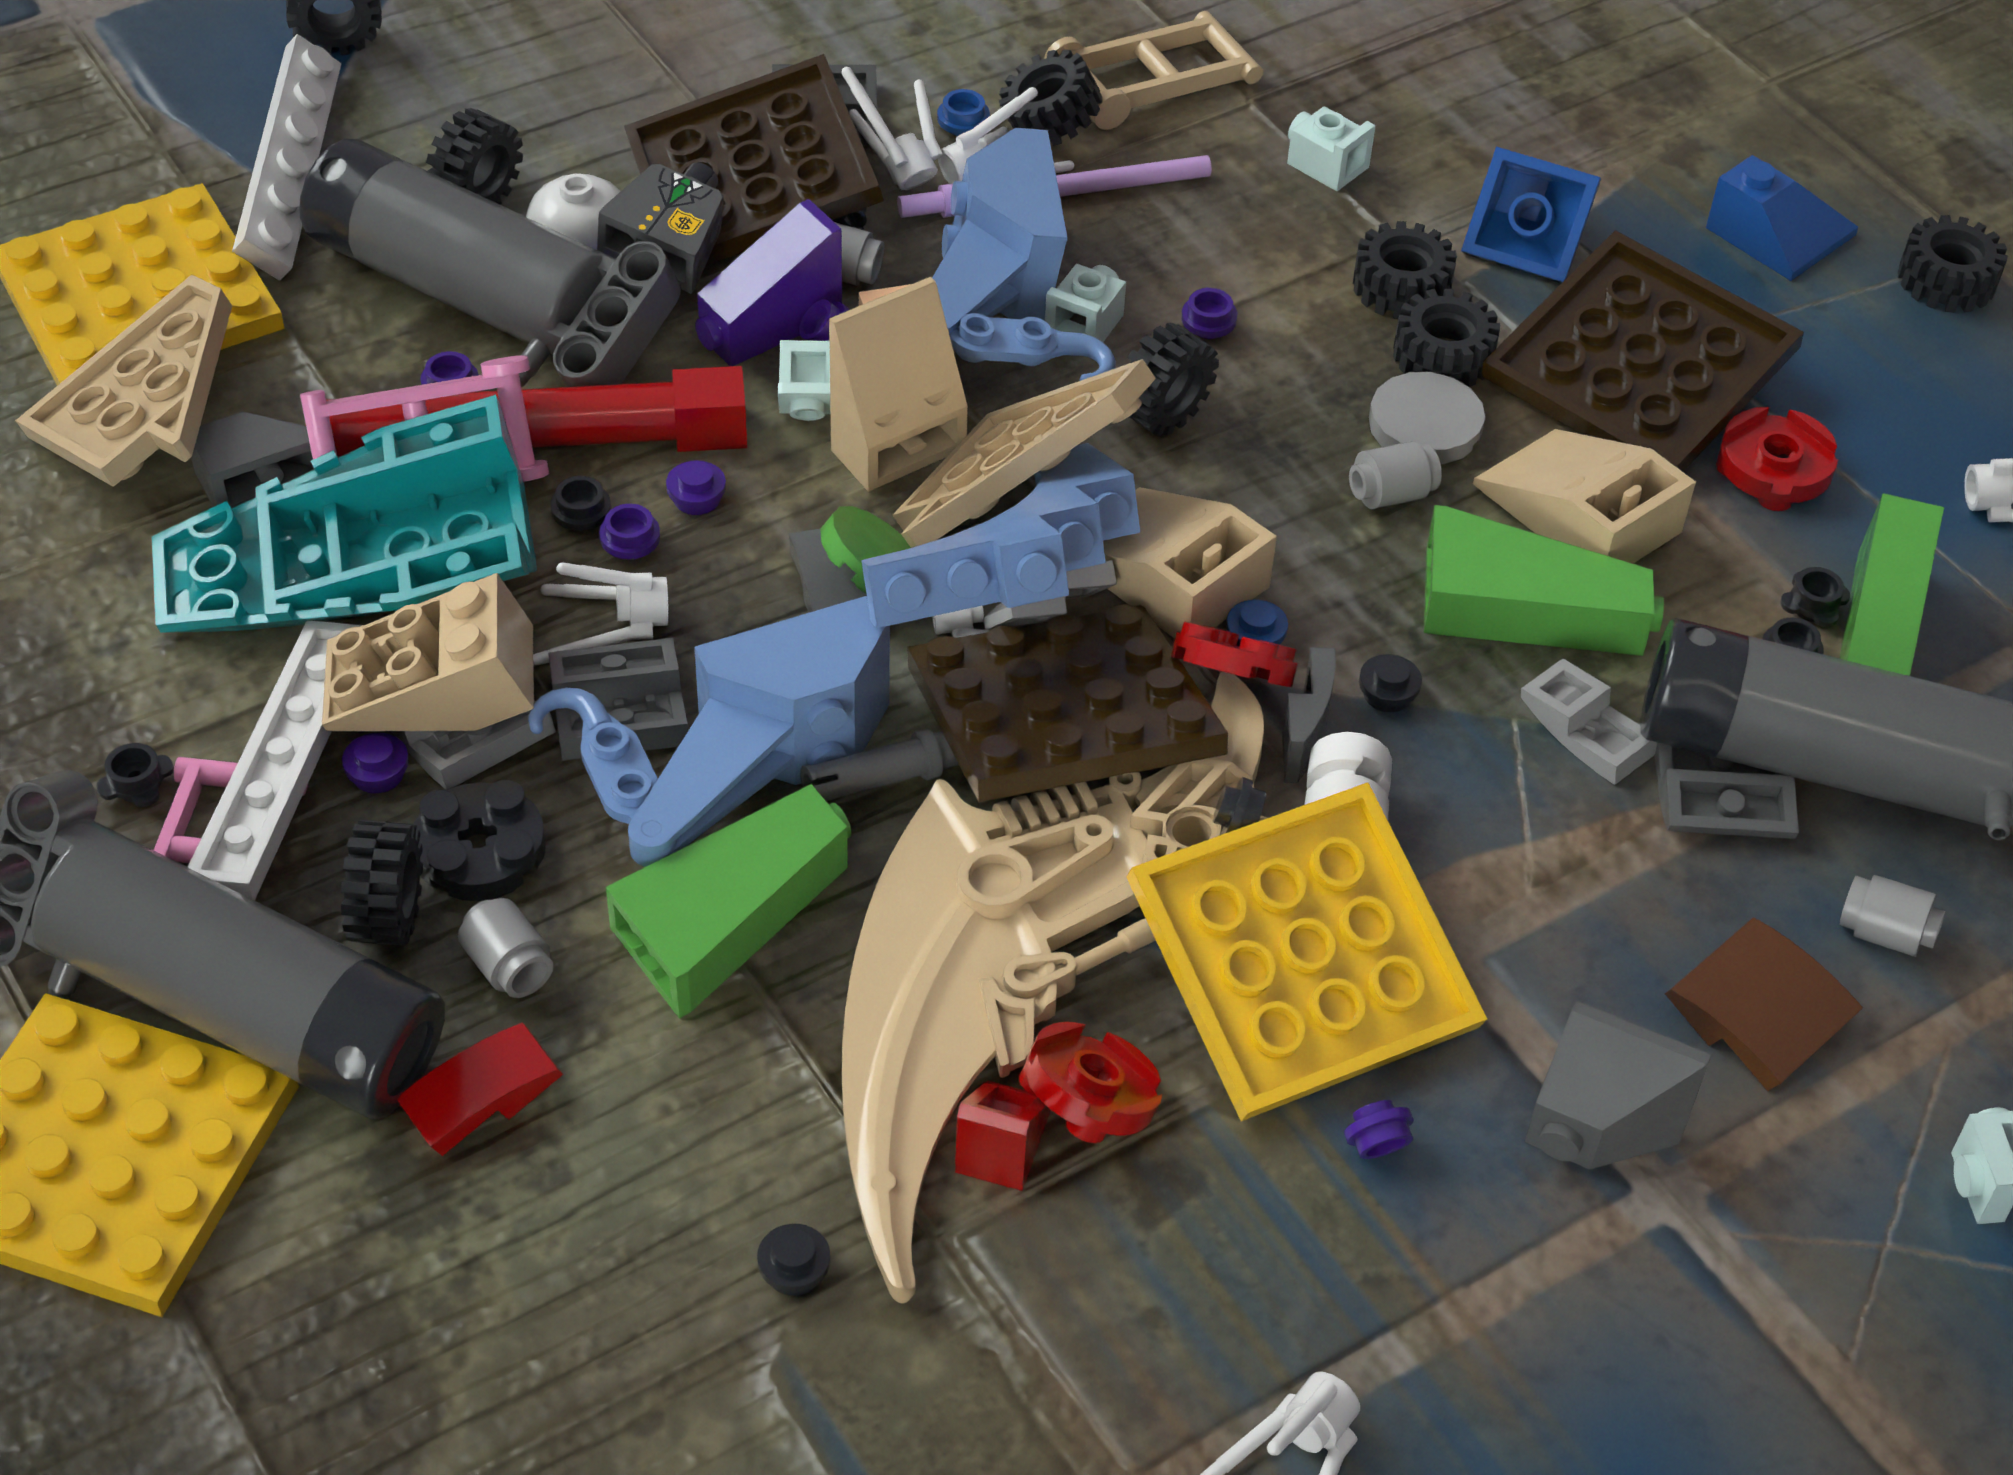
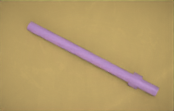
[897,155,1212,218]

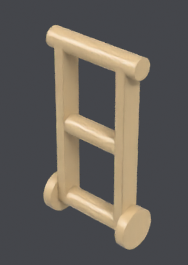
[1044,11,1263,130]

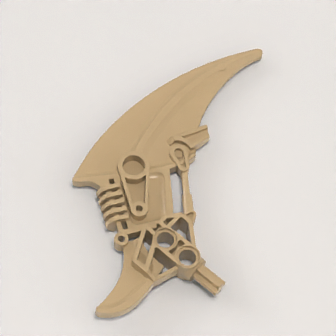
[842,672,1267,1303]

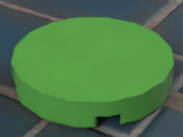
[820,506,911,594]

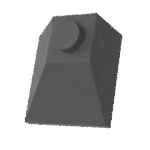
[1525,1000,1712,1169]

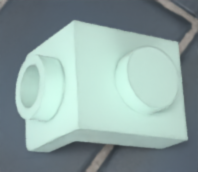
[778,340,831,421]
[1951,1107,2013,1224]

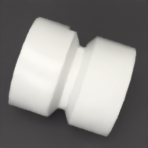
[1305,732,1392,820]

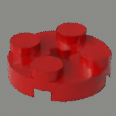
[1716,407,1838,511]
[1171,621,1299,688]
[1019,1022,1163,1143]

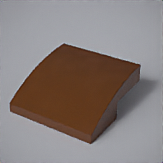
[1665,917,1863,1091]

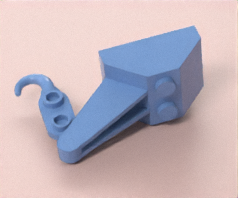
[932,128,1116,381]
[528,596,890,867]

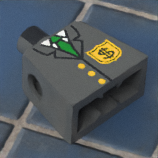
[597,163,724,294]

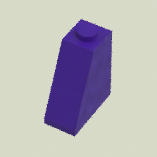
[695,199,842,366]

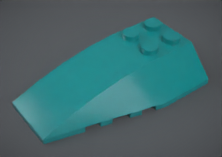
[152,395,538,633]

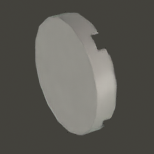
[1368,372,1485,464]

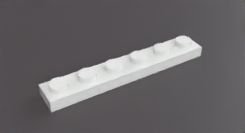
[232,34,341,281]
[188,621,363,901]

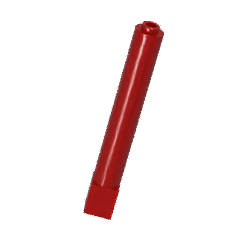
[326,366,747,458]

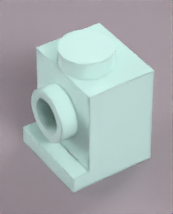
[1287,106,1376,191]
[1045,263,1126,342]

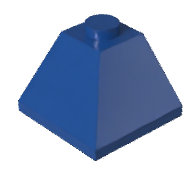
[1461,146,1601,283]
[1706,155,1859,281]

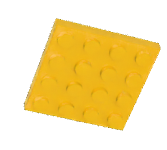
[0,183,285,386]
[1126,782,1487,1121]
[0,993,299,1317]

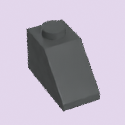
[191,412,314,508]

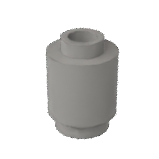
[835,222,885,286]
[1349,441,1441,509]
[1839,874,1946,957]
[458,898,553,998]

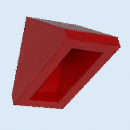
[955,1080,1051,1191]

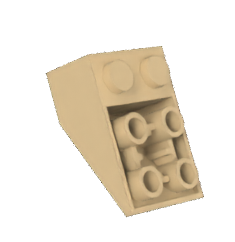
[829,277,968,492]
[1473,429,1696,564]
[1103,487,1277,638]
[322,573,534,731]

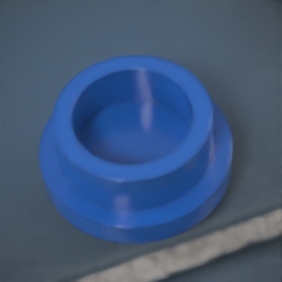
[937,89,990,136]
[1226,600,1288,646]

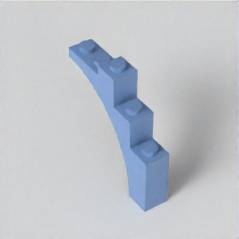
[861,443,1140,628]

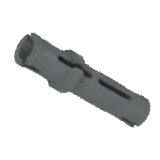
[800,728,959,801]

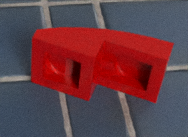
[397,1022,564,1156]

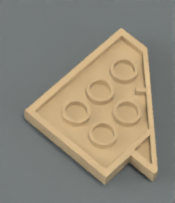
[15,275,232,487]
[892,359,1156,548]

